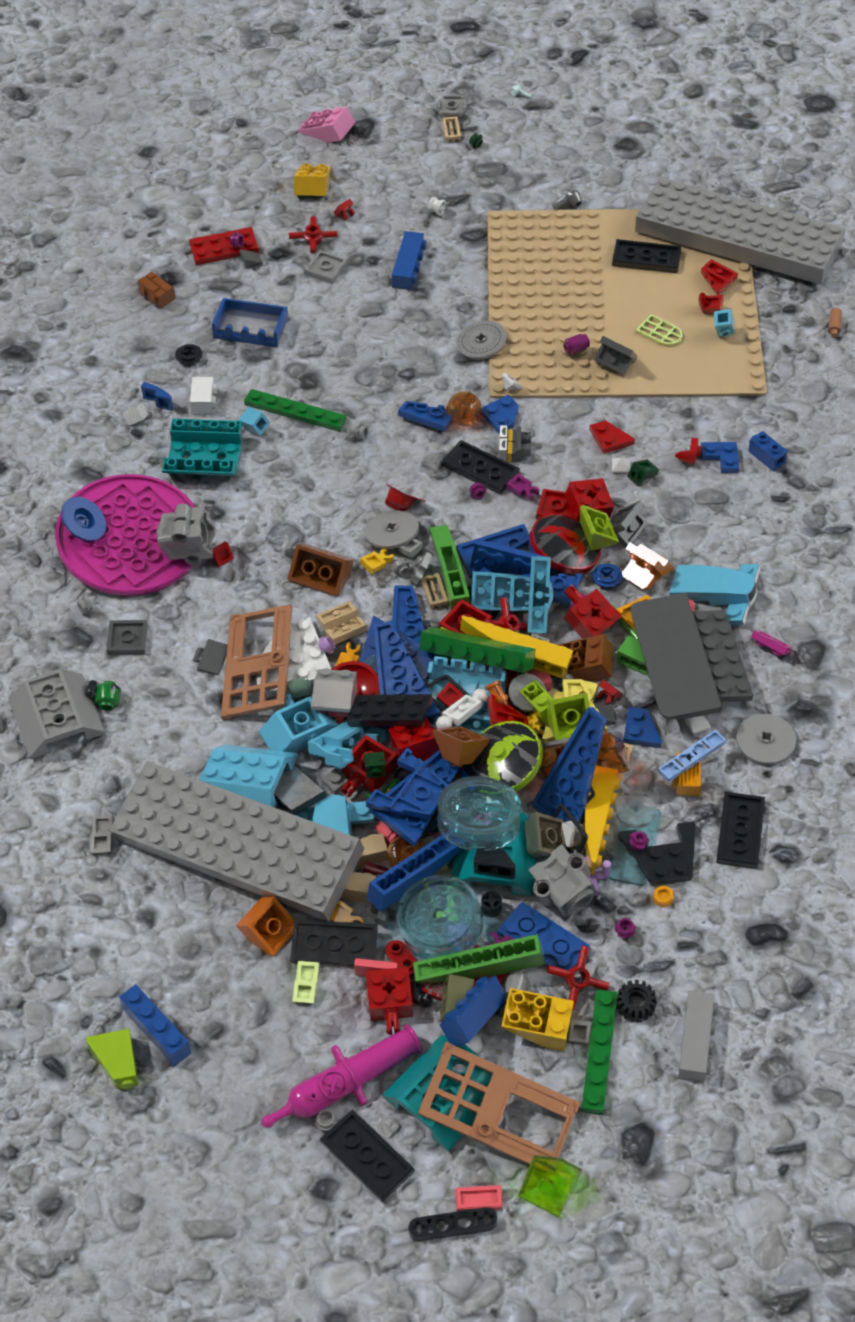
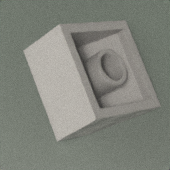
[311,668,357,713]

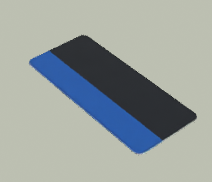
[458,764,481,790]

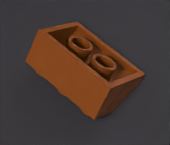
[287,543,354,596]

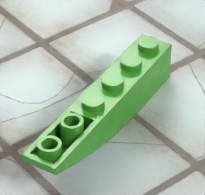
[429,525,470,610]

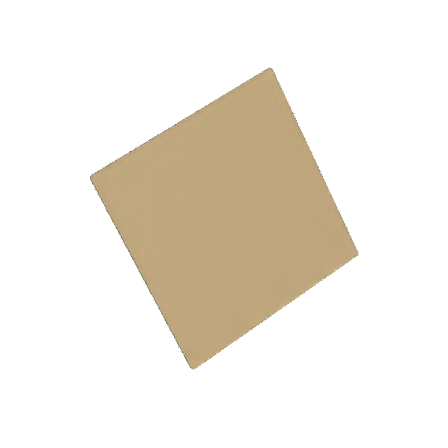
[488,209,767,398]

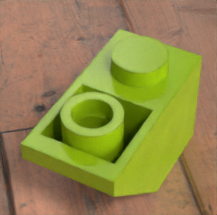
[520,680,554,726]

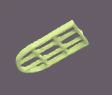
[636,314,682,346]

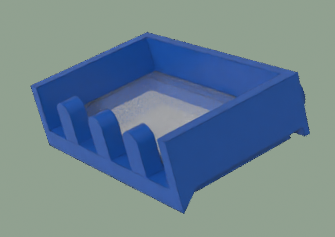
[212,298,289,348]

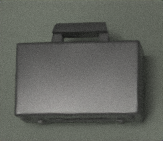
[193,639,228,675]

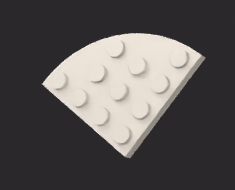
[257,617,331,698]

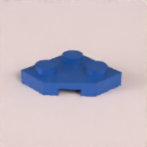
[480,394,518,434]

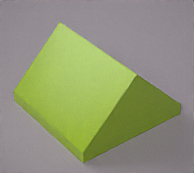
[580,505,619,551]
[546,693,590,740]

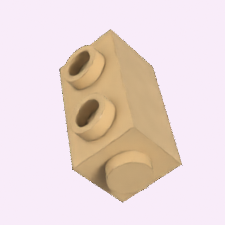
[355,833,389,868]
[341,872,376,903]

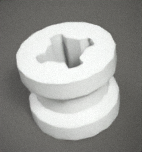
[428,196,446,216]

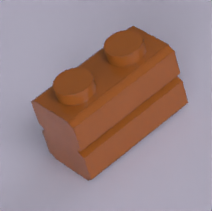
[138,272,176,308]

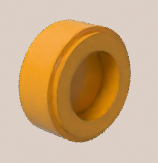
[653,886,674,907]

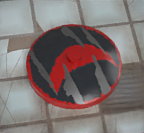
[529,514,601,574]

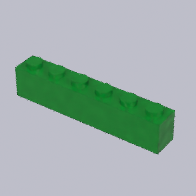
[420,627,536,673]

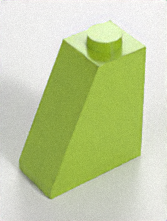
[86,1028,139,1089]

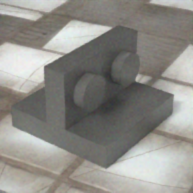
[594,336,638,376]
[610,501,648,548]

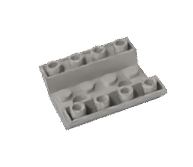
[9,669,105,759]

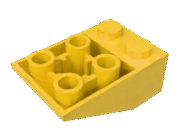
[294,164,331,196]
[501,988,574,1051]

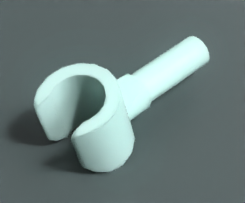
[510,84,532,99]

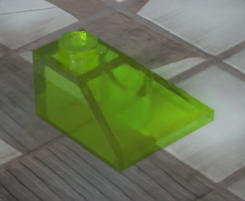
[518,1155,582,1217]

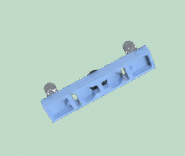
[658,729,726,786]

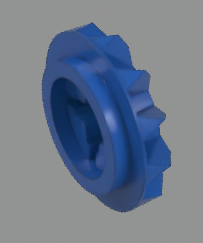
[592,564,622,589]

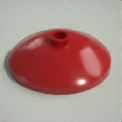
[331,661,380,704]

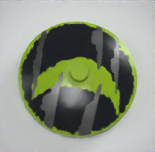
[471,721,543,796]

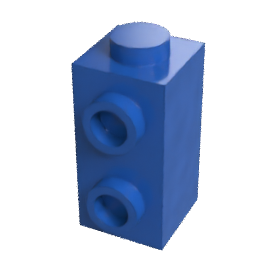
[748,431,788,471]

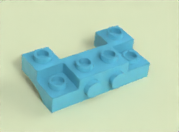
[308,721,389,769]

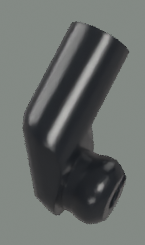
[85,680,99,700]
[410,980,433,1008]

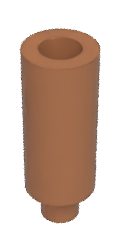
[828,308,842,338]

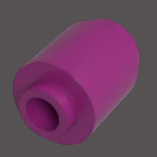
[563,334,590,355]

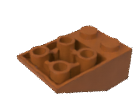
[550,634,614,681]

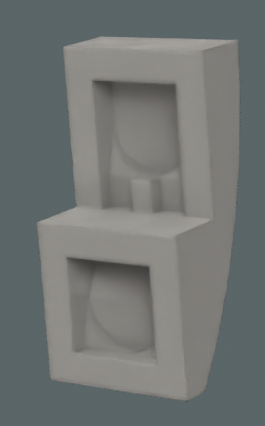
[90,815,114,854]

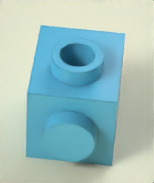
[714,309,735,337]
[238,407,270,436]

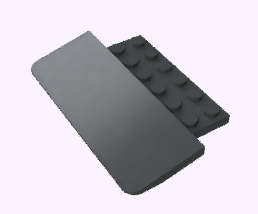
[630,593,754,719]

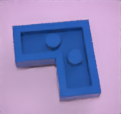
[701,442,739,473]

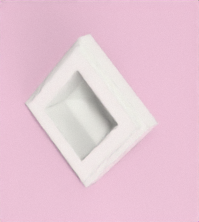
[502,373,523,390]
[612,458,630,473]

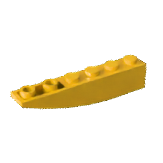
[460,616,573,679]
[584,765,621,875]

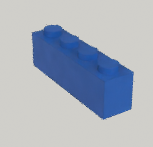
[392,231,427,290]
[440,976,507,1046]
[119,984,191,1067]

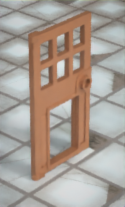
[221,604,292,720]
[417,1042,580,1175]

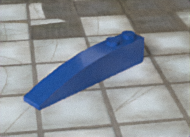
[367,825,473,912]

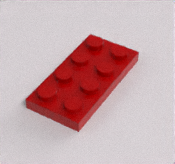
[189,227,259,265]

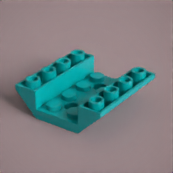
[162,418,242,476]
[450,807,537,896]
[382,1035,492,1152]

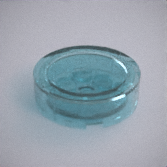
[437,776,521,851]
[396,875,483,960]

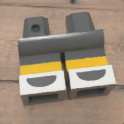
[499,425,531,462]

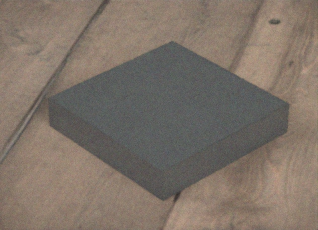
[106,620,148,655]

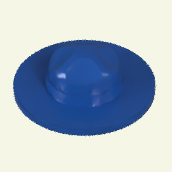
[61,497,106,541]

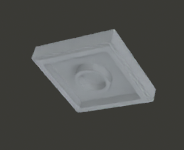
[304,250,348,284]

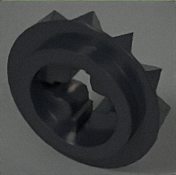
[175,344,202,366]

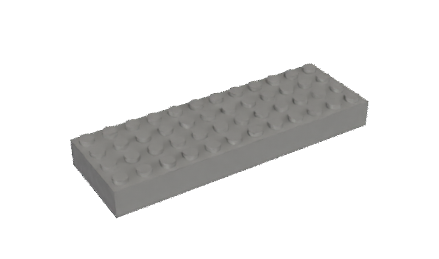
[635,177,845,285]
[109,761,365,922]

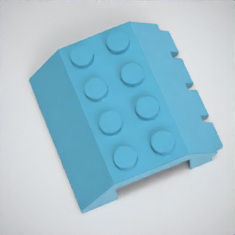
[427,656,507,734]
[199,744,298,808]

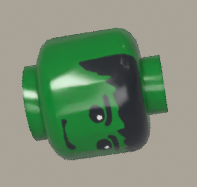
[95,681,121,711]

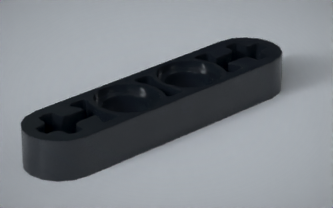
[408,1207,497,1242]

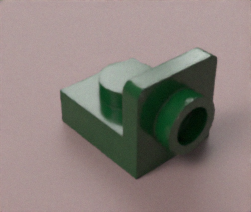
[627,459,659,486]
[364,752,386,778]

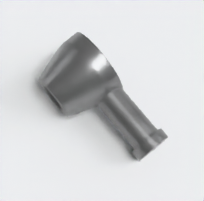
[552,190,582,211]

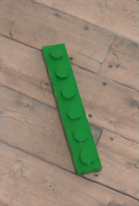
[244,389,346,432]
[581,989,618,1115]

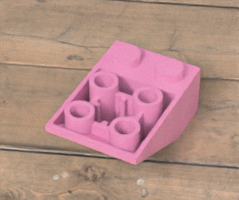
[298,107,355,142]

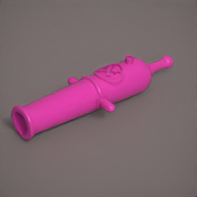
[261,1024,423,1128]

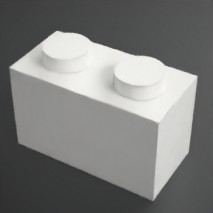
[190,377,217,414]

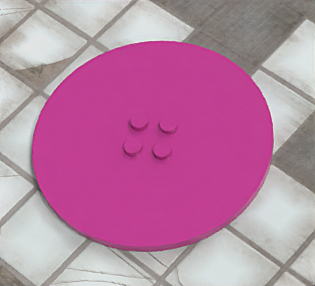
[55,474,195,596]

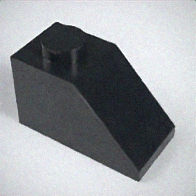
[474,841,516,880]

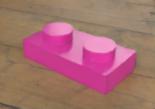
[751,630,793,656]

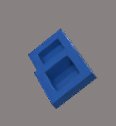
[141,382,173,411]

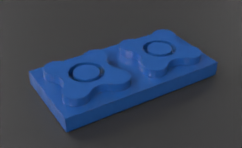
[470,539,546,576]
[497,902,590,970]

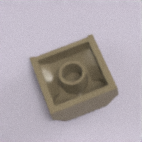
[525,812,566,858]

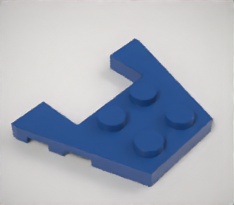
[366,748,450,820]

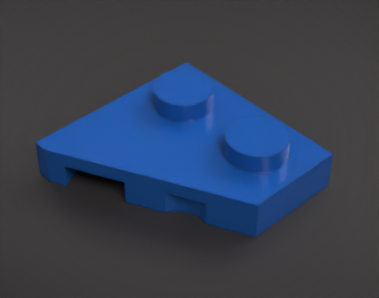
[623,707,662,748]

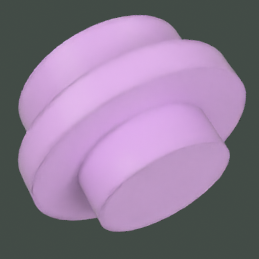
[318,636,336,654]

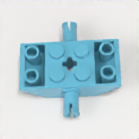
[259,694,339,759]

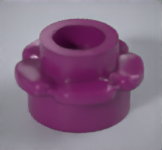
[230,232,244,248]
[469,483,487,500]
[629,831,650,851]
[615,918,636,938]

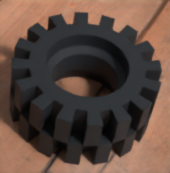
[617,980,656,1023]

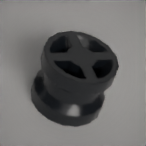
[481,891,502,918]

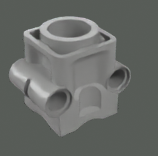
[157,504,216,565]
[529,844,597,917]

